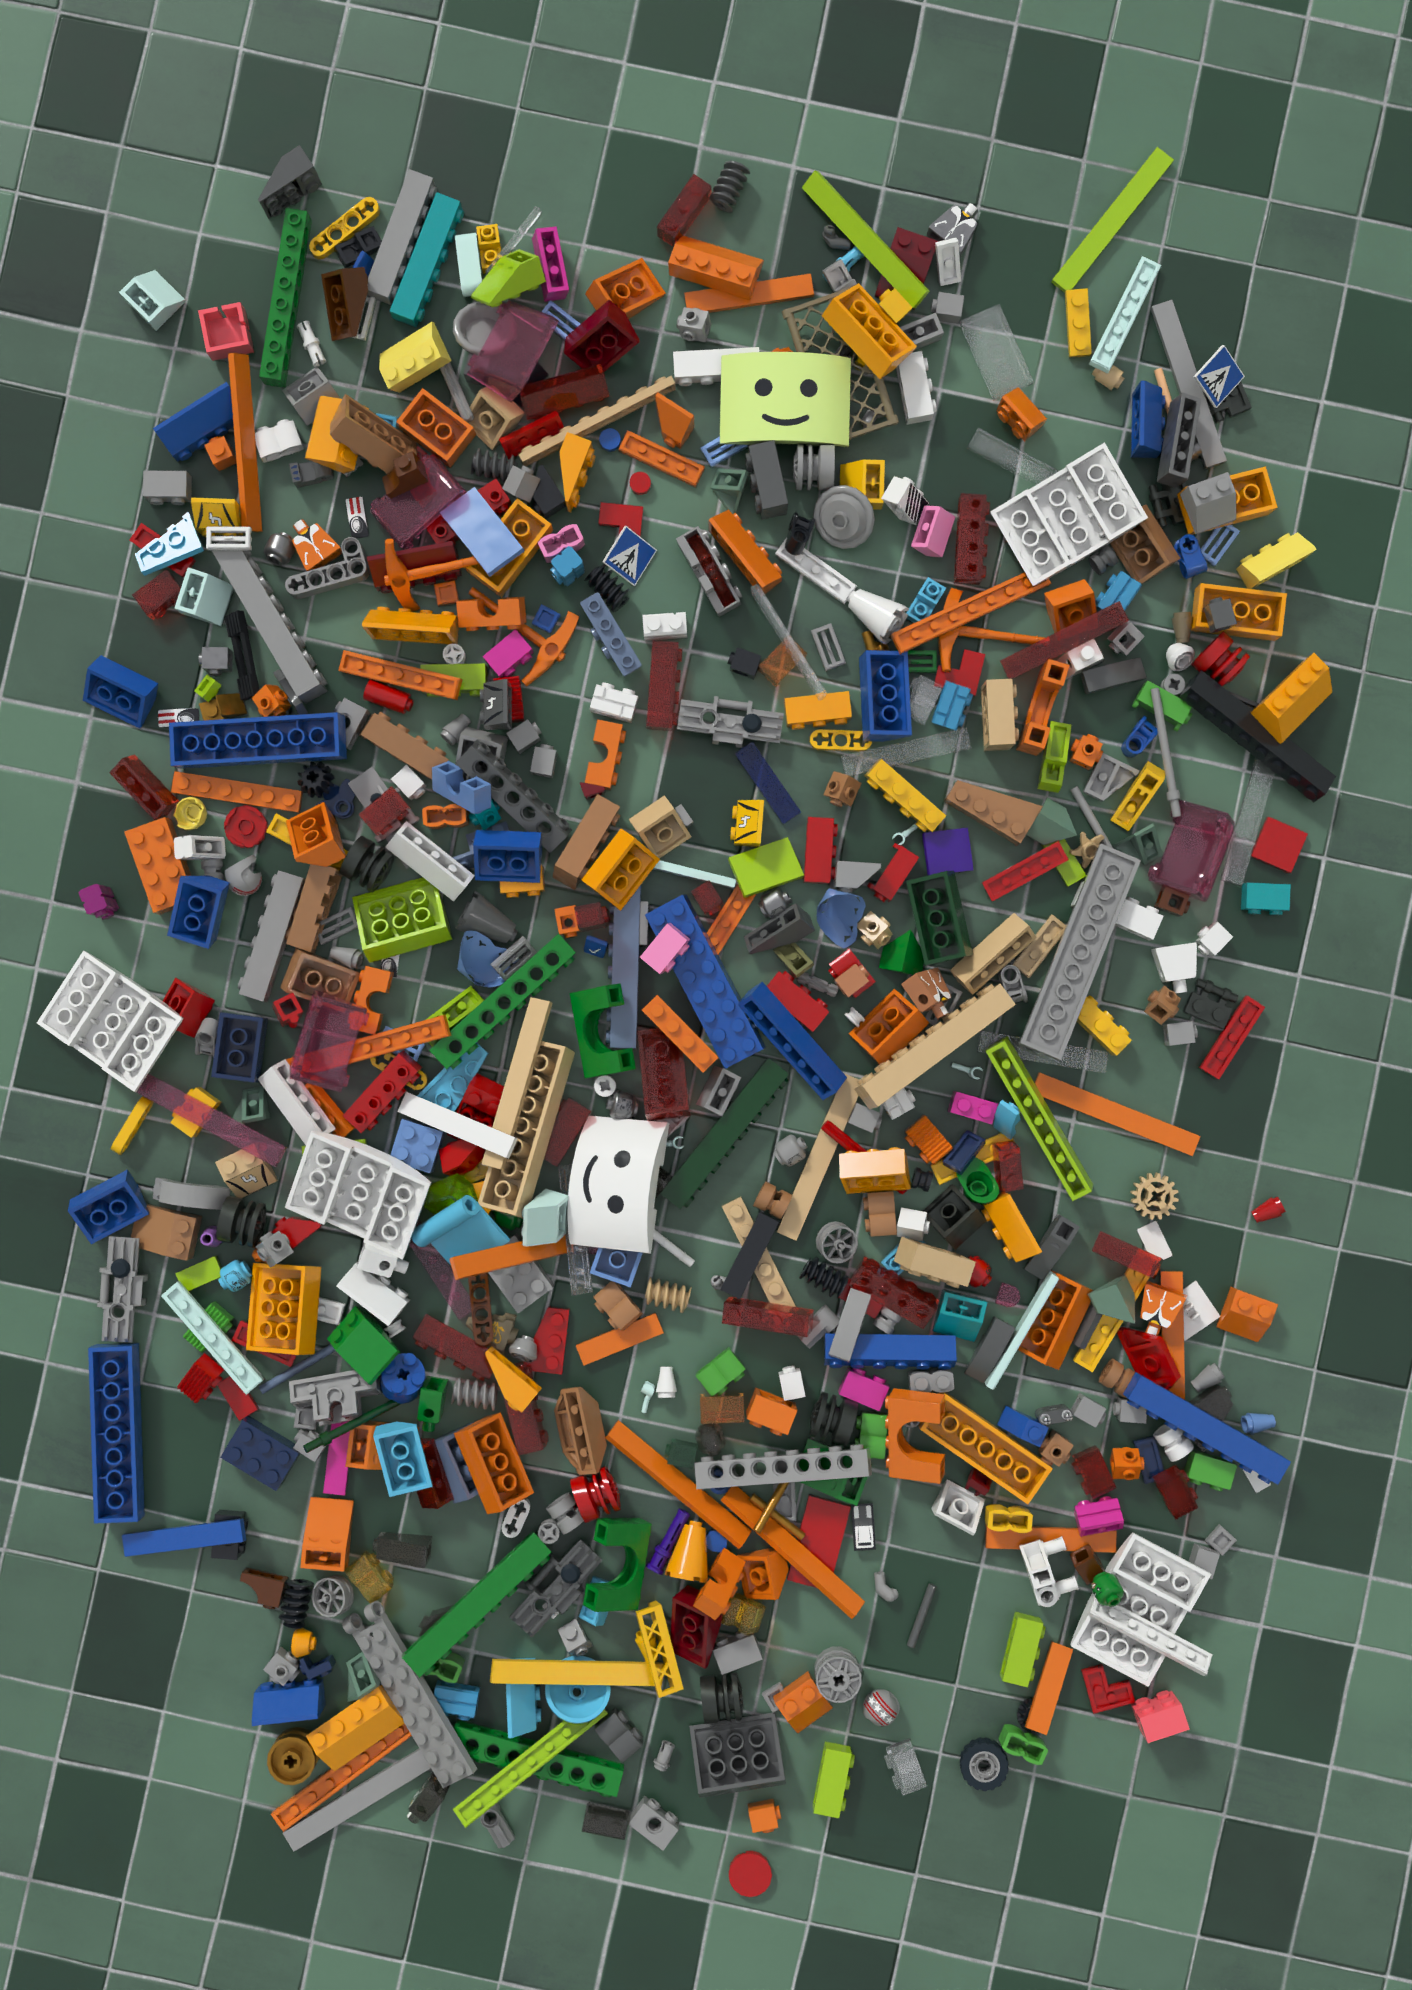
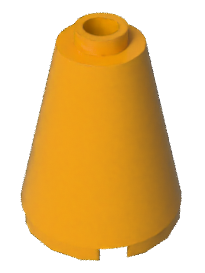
[665,1521,708,1583]

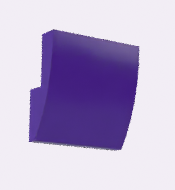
[922,828,974,875]

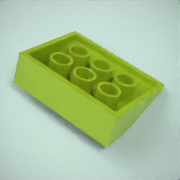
[352,877,452,963]

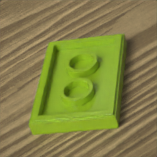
[728,837,804,898]

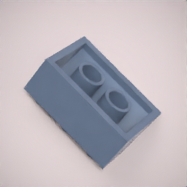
[428,1422,479,1503]

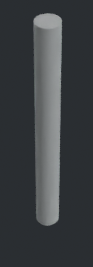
[1070,786,1114,849]

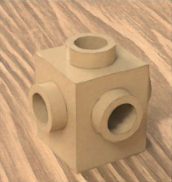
[857,911,893,949]

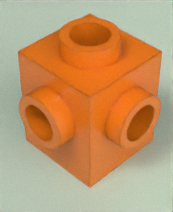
[252,684,292,717]
[1069,734,1103,770]
[1110,1447,1144,1480]

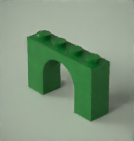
[569,983,636,1078]
[583,1518,652,1612]

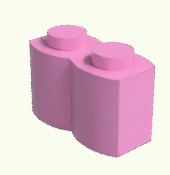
[538,524,585,563]

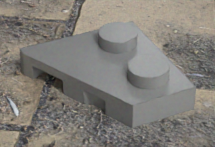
[1083,753,1139,802]

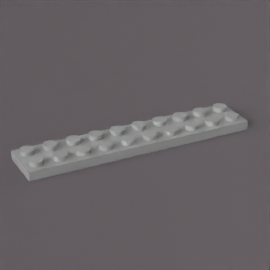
[1019,844,1141,1061]

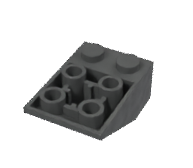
[258,145,322,219]

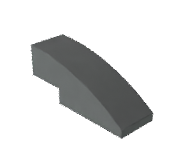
[1080,657,1147,695]
[964,1316,1015,1383]

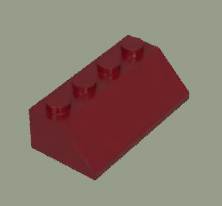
[367,541,462,593]

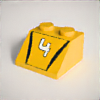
[191,498,243,537]
[730,800,764,847]

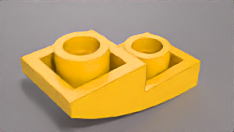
[476,224,502,274]

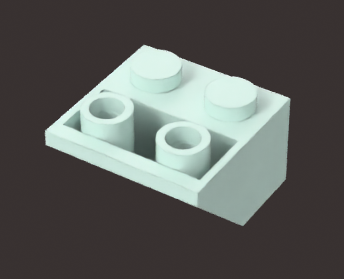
[119,270,186,331]
[175,568,234,626]
[521,1189,569,1247]

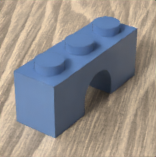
[432,761,491,814]

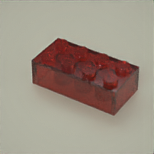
[637,1028,691,1121]

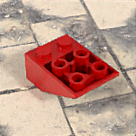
[447,1073,504,1140]

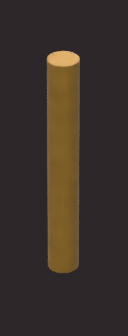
[753,1482,789,1534]
[749,1493,806,1540]

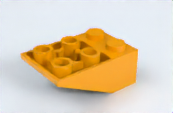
[559,432,596,513]

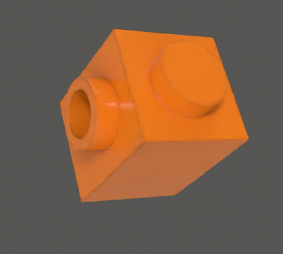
[204,436,236,471]
[748,1799,781,1833]

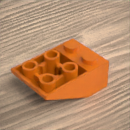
[345,1420,419,1470]
[300,1497,354,1572]

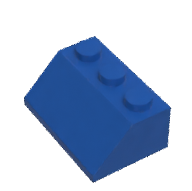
[1131,381,1165,458]
[83,655,159,729]
[473,830,542,883]
[167,876,230,949]
[68,1169,149,1244]
[252,1677,326,1726]

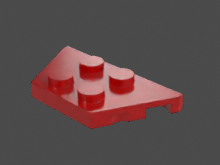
[1117,1327,1181,1390]

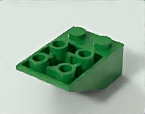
[799,1438,872,1506]

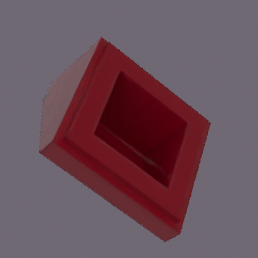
[579,782,606,800]

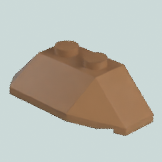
[554,1387,607,1475]

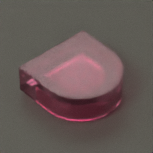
[995,1282,1020,1307]

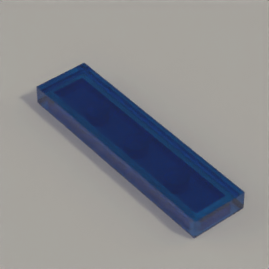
[735,741,801,825]

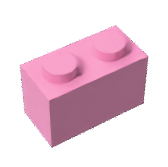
[911,506,955,557]
[640,923,691,974]

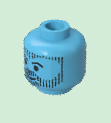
[218,1260,252,1292]

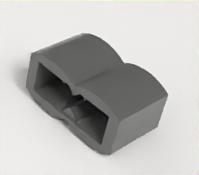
[595,1708,643,1763]

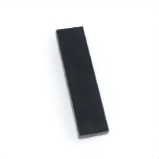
[720,1212,779,1299]

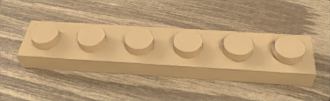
[722,1196,799,1322]

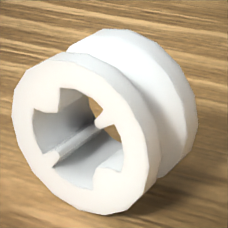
[844,1007,865,1028]
[384,1319,406,1338]

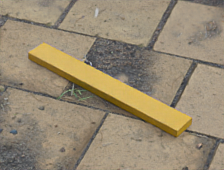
[490,1659,664,1686]

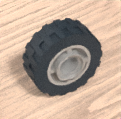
[960,1737,1009,1791]

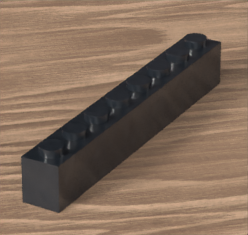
[1180,670,1336,803]

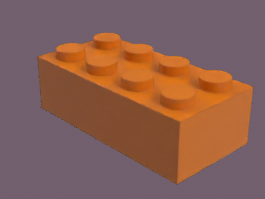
[124,817,191,915]
[454,1412,534,1514]

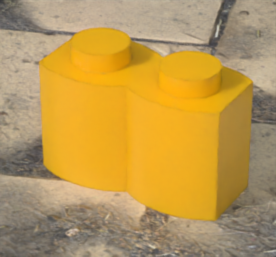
[985,1504,1033,1533]

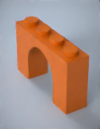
[1016,659,1070,756]
[642,995,719,1073]
[885,1388,945,1484]

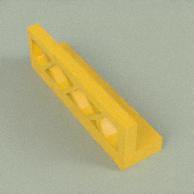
[635,1600,684,1698]

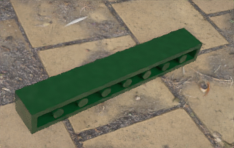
[660,1058,789,1210]

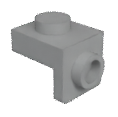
[558,1619,593,1657]

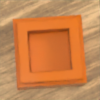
[434,580,459,607]

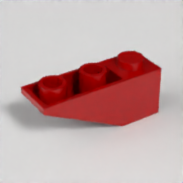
[439,1125,493,1178]

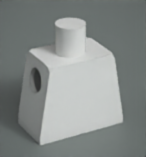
[1057,639,1104,679]
[1151,942,1197,993]
[357,1243,409,1278]

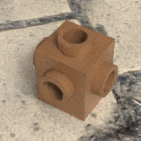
[823,771,862,807]
[1144,986,1181,1025]
[1038,1429,1074,1467]

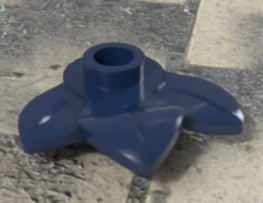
[316,779,356,819]

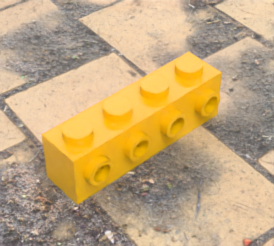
[865,759,946,833]
[1076,995,1132,1056]

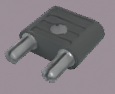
[1035,1404,1073,1425]

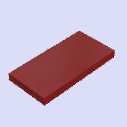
[787,1494,851,1588]

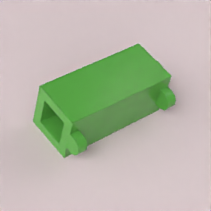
[1132,681,1193,731]

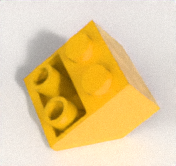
[839,459,885,510]

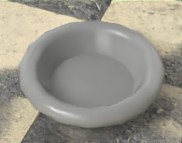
[453,302,517,357]
[813,485,875,549]

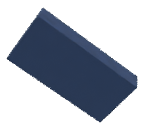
[943,1130,986,1175]
[1133,1435,1166,1484]

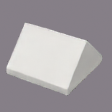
[931,1479,985,1535]

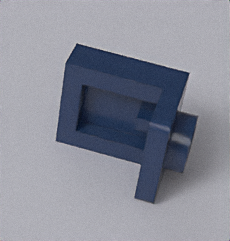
[299,1655,336,1680]

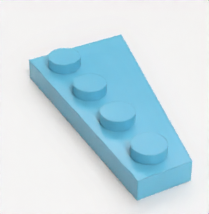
[417,1038,489,1112]

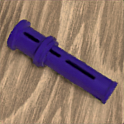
[646,1508,691,1575]

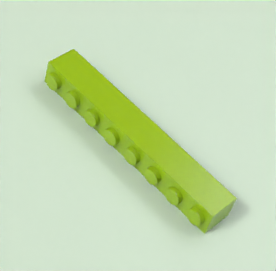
[986,1036,1093,1201]

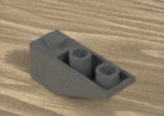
[1024,1214,1080,1280]

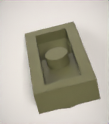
[773,943,814,978]

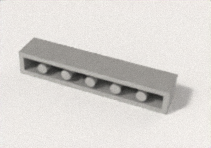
[367,169,437,305]
[238,870,306,1002]

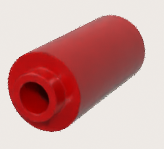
[363,679,414,714]

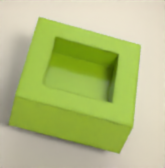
[194,674,221,702]

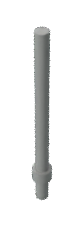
[1150,688,1181,817]

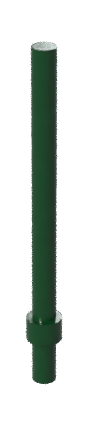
[303,1394,420,1453]

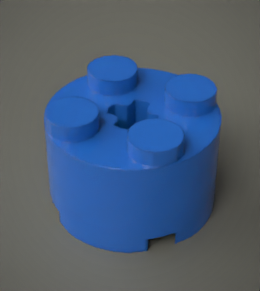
[380,1353,425,1404]

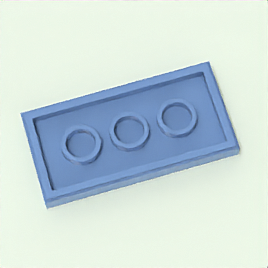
[440,487,524,577]

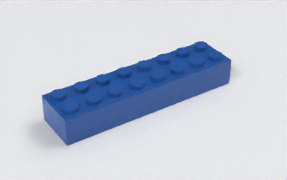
[169,712,347,769]
[645,894,766,1069]
[88,1343,145,1524]

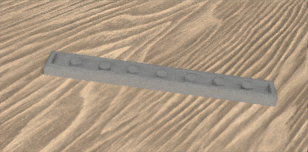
[1151,300,1227,469]
[283,1749,431,1852]

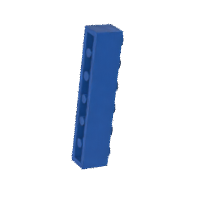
[738,982,847,1100]
[824,1333,957,1370]

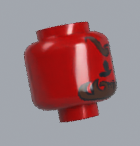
[968,1256,992,1288]

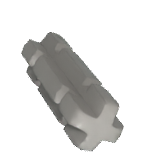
[797,972,839,997]

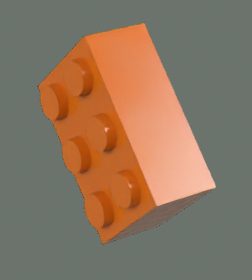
[396,388,476,468]

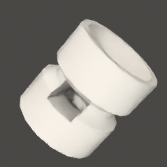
[1153,1424,1194,1462]

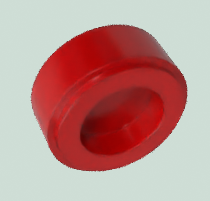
[629,472,651,495]

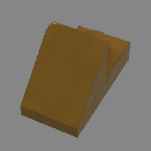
[199,693,247,721]

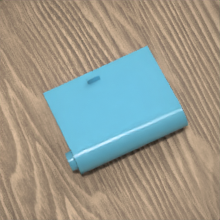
[412,1195,510,1265]

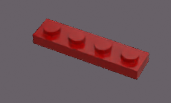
[982,841,1069,901]
[1199,995,1265,1080]

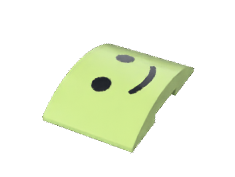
[720,352,851,447]

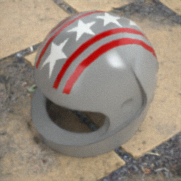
[225,855,262,896]
[863,1689,900,1727]

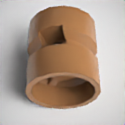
[753,1181,793,1219]
[1098,1358,1135,1399]

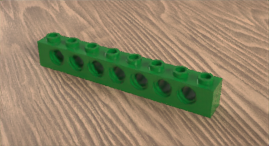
[259,208,312,388]
[429,933,576,1069]
[454,1719,624,1798]

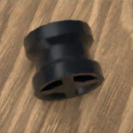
[911,1167,933,1192]

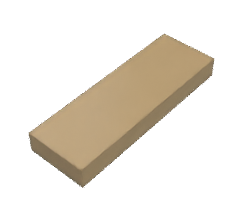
[1012,914,1066,978]

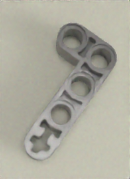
[285,537,370,599]

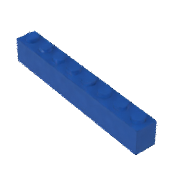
[1123,1372,1291,1485]

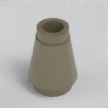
[1171,612,1193,643]

